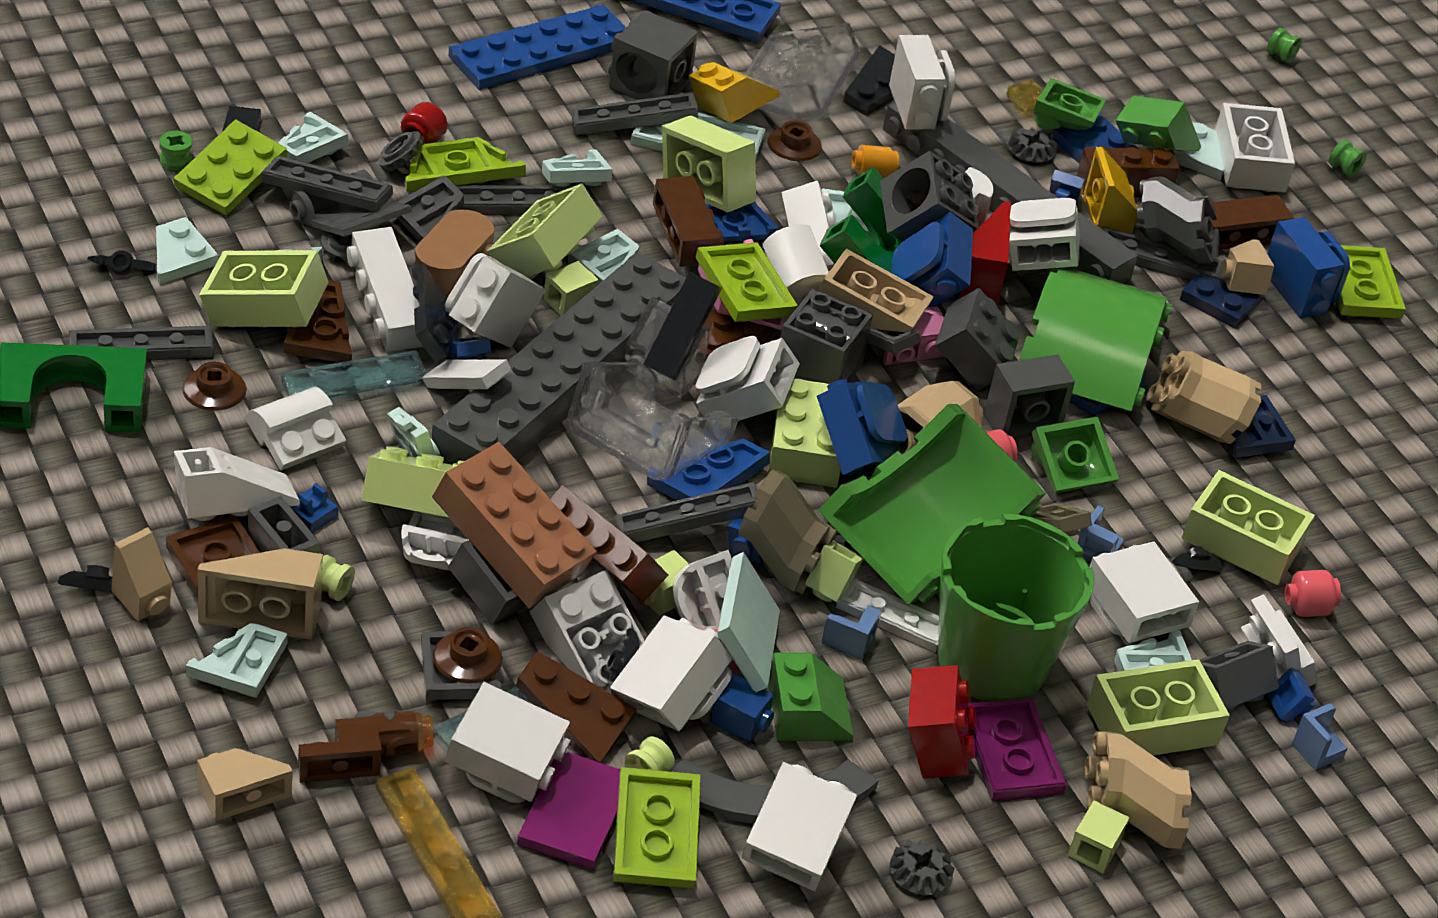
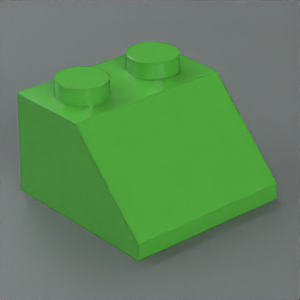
[1115,96,1201,151]
[768,653,853,741]

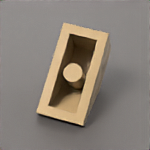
[1221,240,1274,295]
[111,527,172,621]
[197,748,293,821]

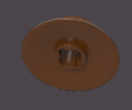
[767,120,822,161]
[182,361,247,411]
[433,627,503,683]

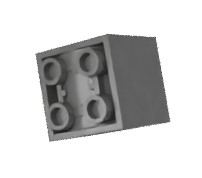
[608,10,698,100]
[880,151,978,242]
[781,289,873,384]

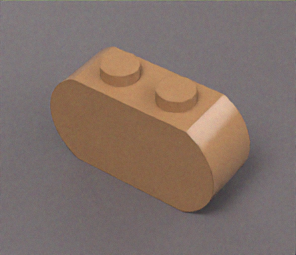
[415,210,494,295]

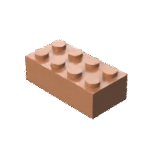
[432,442,597,608]

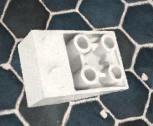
[174,447,300,521]
[529,569,645,691]

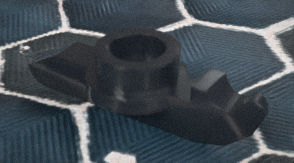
[87,250,156,275]
[1172,546,1225,572]
[58,565,113,593]
[606,628,640,697]

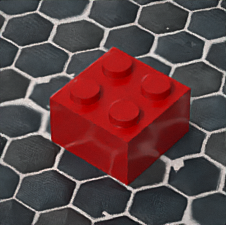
[908,665,977,779]

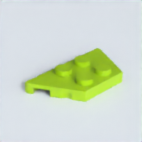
[405,137,526,192]

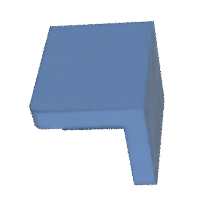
[1077,505,1123,561]
[821,605,882,659]
[1292,703,1348,770]

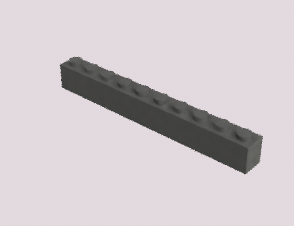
[883,102,1138,284]

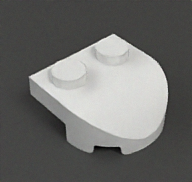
[401,511,469,570]
[673,550,732,631]

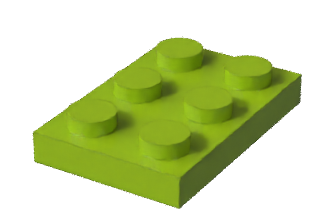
[173,119,288,216]
[695,242,798,322]
[1337,245,1406,319]
[613,767,701,889]

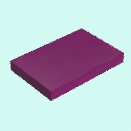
[968,698,1067,801]
[517,752,621,870]

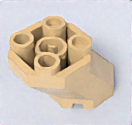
[1146,351,1261,444]
[898,381,983,454]
[1084,731,1192,849]

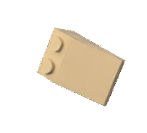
[818,248,934,332]
[198,548,323,640]

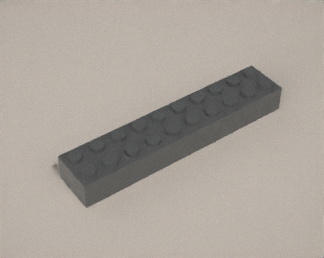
[432,252,686,465]

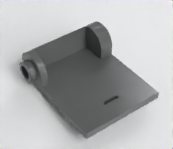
[289,169,412,236]

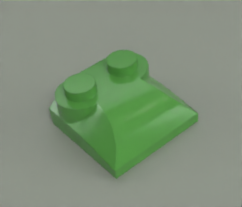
[1033,78,1106,131]
[1031,417,1119,493]

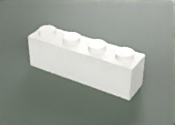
[781,180,837,272]
[347,227,423,352]

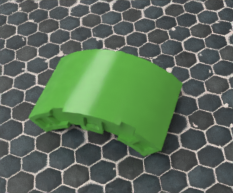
[1019,267,1172,414]
[818,404,1046,605]

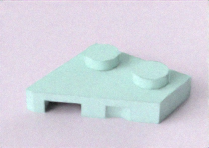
[1173,121,1225,180]
[186,622,288,698]

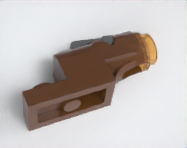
[298,710,434,783]

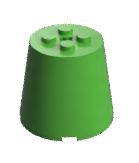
[937,514,1094,702]

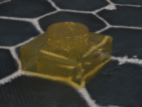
[1006,79,1043,112]

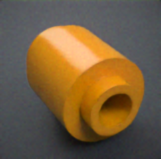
[851,145,899,178]

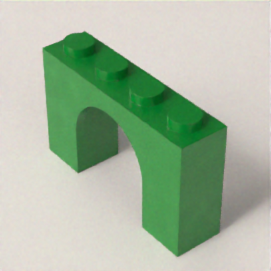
[819,167,902,273]
[0,342,148,433]

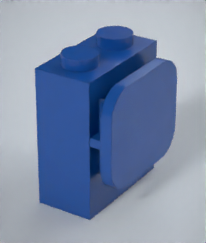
[892,212,973,307]
[1267,217,1350,318]
[817,379,907,477]

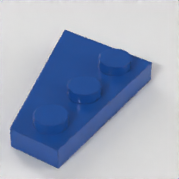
[706,202,779,242]
[647,438,770,500]

